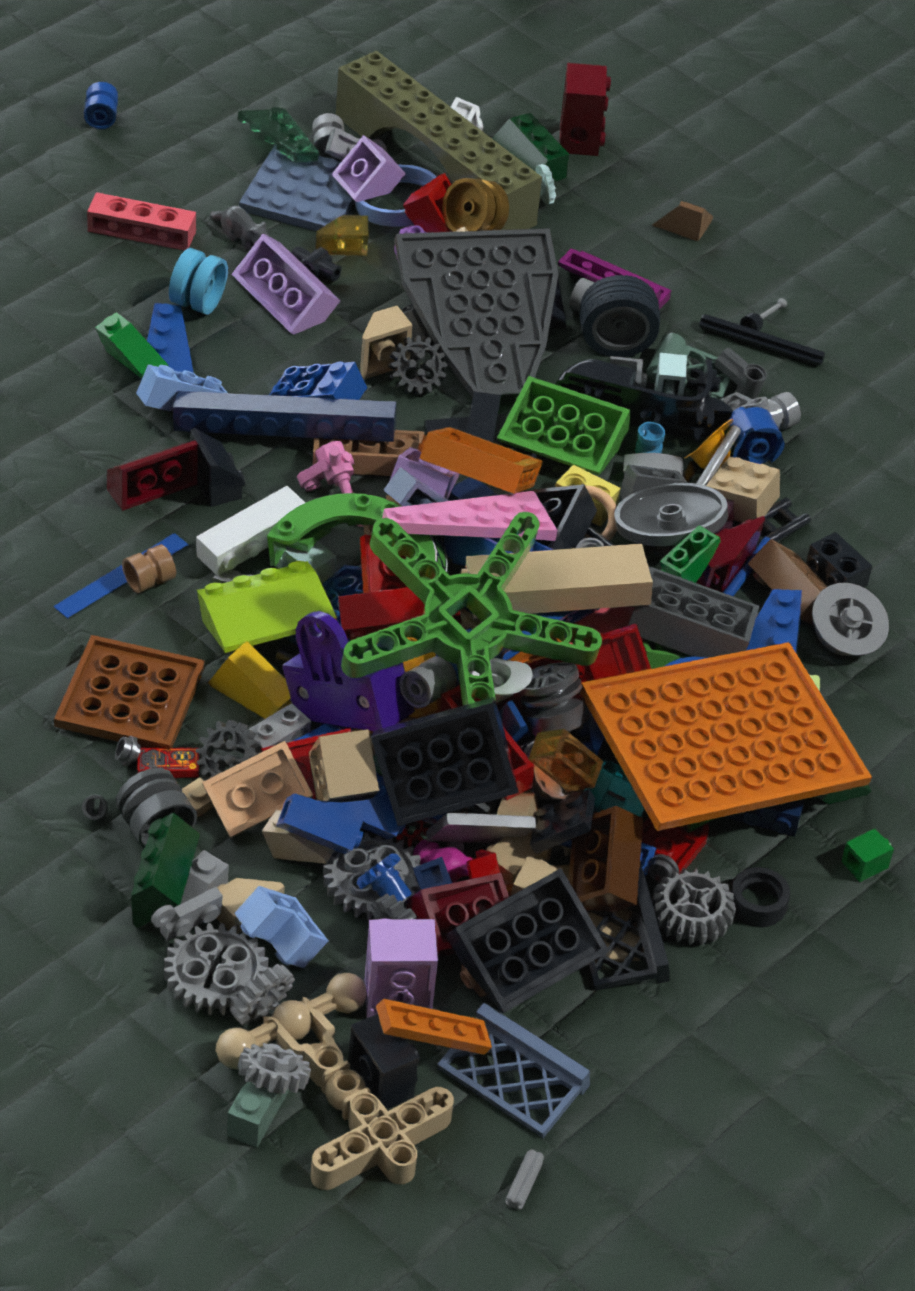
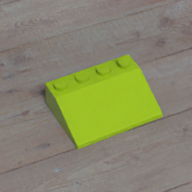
[197,561,338,653]

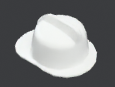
[470,658,533,703]

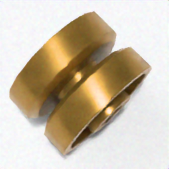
[442,178,509,232]

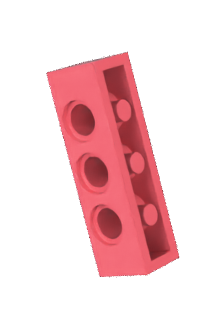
[87,192,196,251]

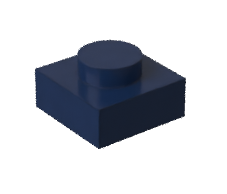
[413,857,452,890]

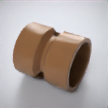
[122,544,176,593]

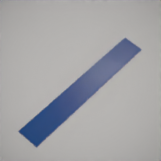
[53,533,189,618]

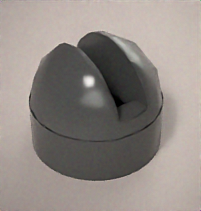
[82,794,108,820]

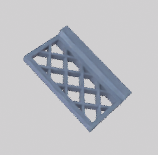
[437,1003,590,1138]

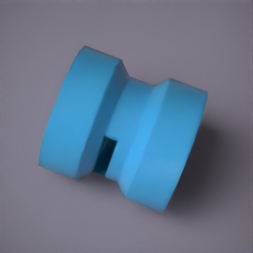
[635,422,665,453]

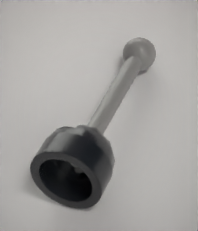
[740,298,787,331]

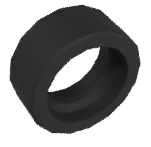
[730,867,790,927]

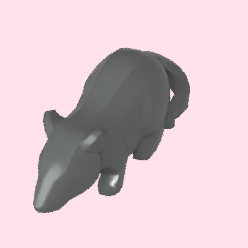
[209,206,269,250]

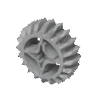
[651,868,736,946]

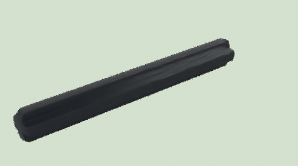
[699,314,825,366]

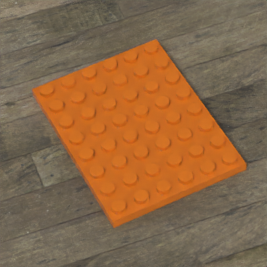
[579,642,872,831]

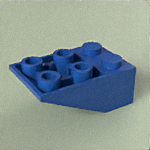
[269,361,367,400]

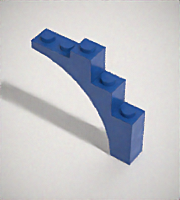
[276,793,449,854]

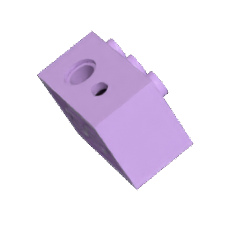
[364,919,438,1018]

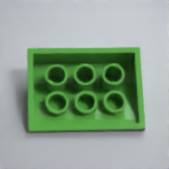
[497,376,630,476]

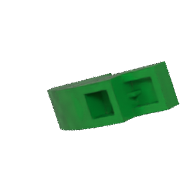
[634,525,721,607]

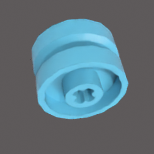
[169,248,228,315]

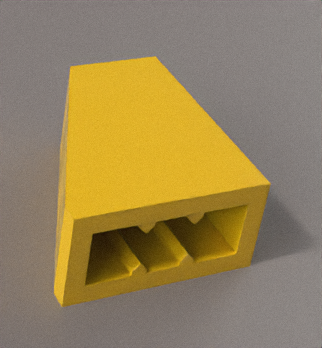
[208,641,292,719]

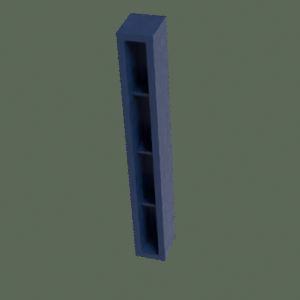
[173,391,397,442]

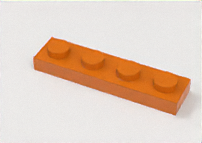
[376,999,492,1055]

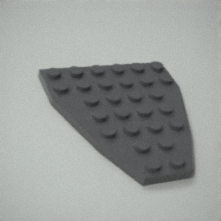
[394,229,558,400]

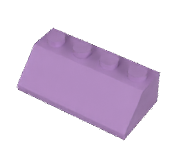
[232,233,340,335]

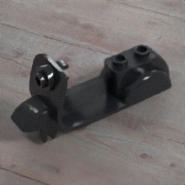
[556,359,733,442]

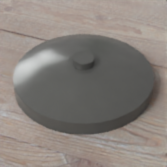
[614,483,728,546]

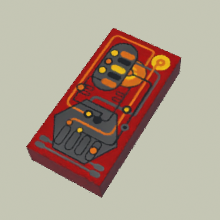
[138,748,199,778]

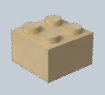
[706,456,780,523]

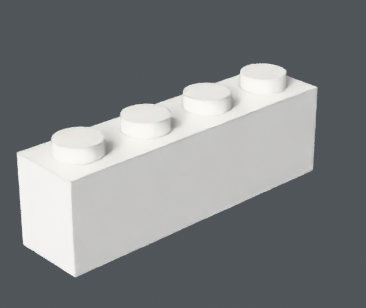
[196,486,305,576]

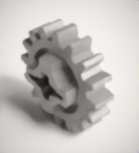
[237,1043,311,1094]

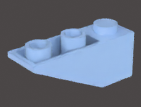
[136,365,228,411]

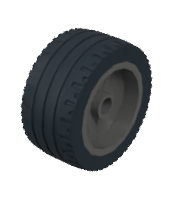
[580,275,660,357]

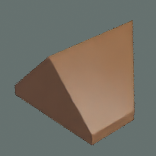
[652,201,713,241]

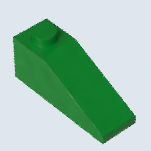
[95,312,169,378]

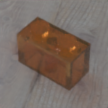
[528,728,603,792]

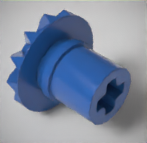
[357,854,412,902]

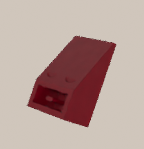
[696,516,765,592]

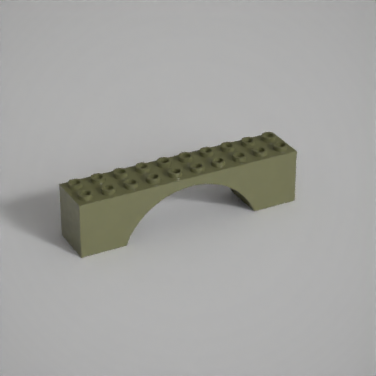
[336,51,542,230]

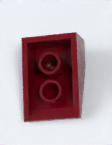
[404,873,509,958]

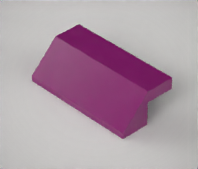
[558,248,672,310]

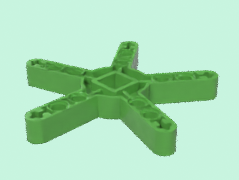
[341,512,602,705]

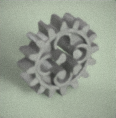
[230,964,295,1025]

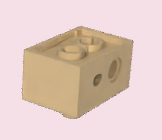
[309,729,379,803]

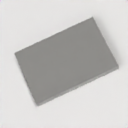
[426,813,536,844]

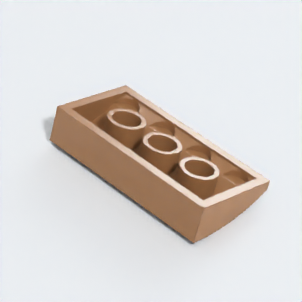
[313,430,424,476]

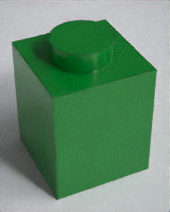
[841,828,894,882]

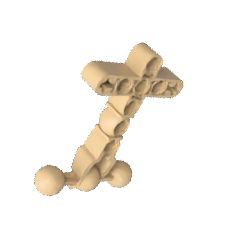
[216,972,454,1190]

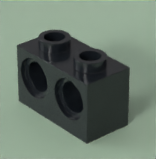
[806,532,872,588]

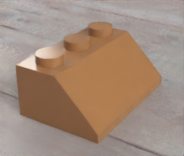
[748,539,828,625]

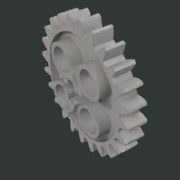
[323,832,421,920]
[164,923,268,1015]

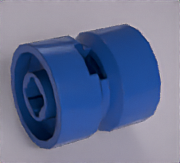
[84,82,118,129]

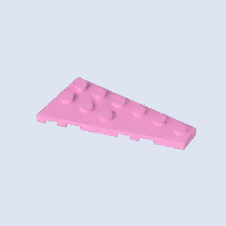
[382,491,558,541]

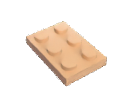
[202,741,313,838]

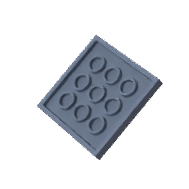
[239,144,355,236]

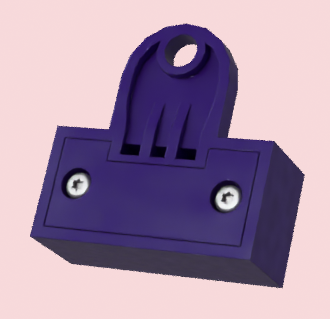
[282,611,415,731]

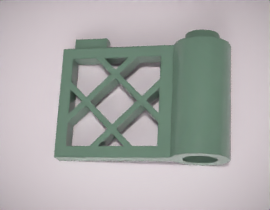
[646,333,730,399]

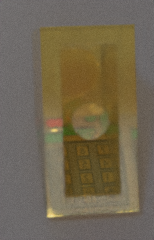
[316,215,368,256]

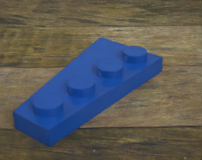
[141,303,194,380]

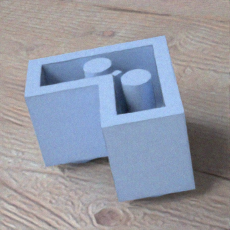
[234,886,328,968]

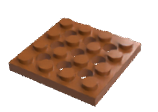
[54,635,205,749]

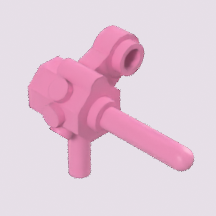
[297,441,363,527]

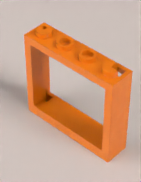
[418,427,543,494]

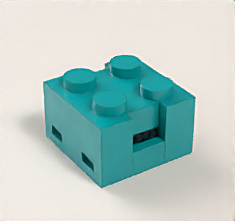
[584,757,646,817]

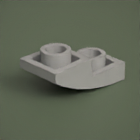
[623,453,683,475]

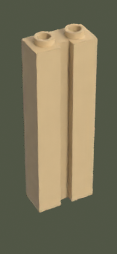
[461,544,653,618]

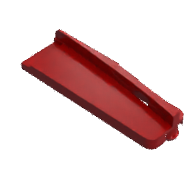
[496,624,651,716]

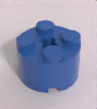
[724,407,785,464]

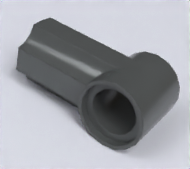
[714,347,767,399]

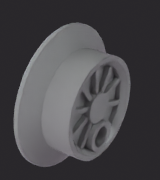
[812,583,889,656]

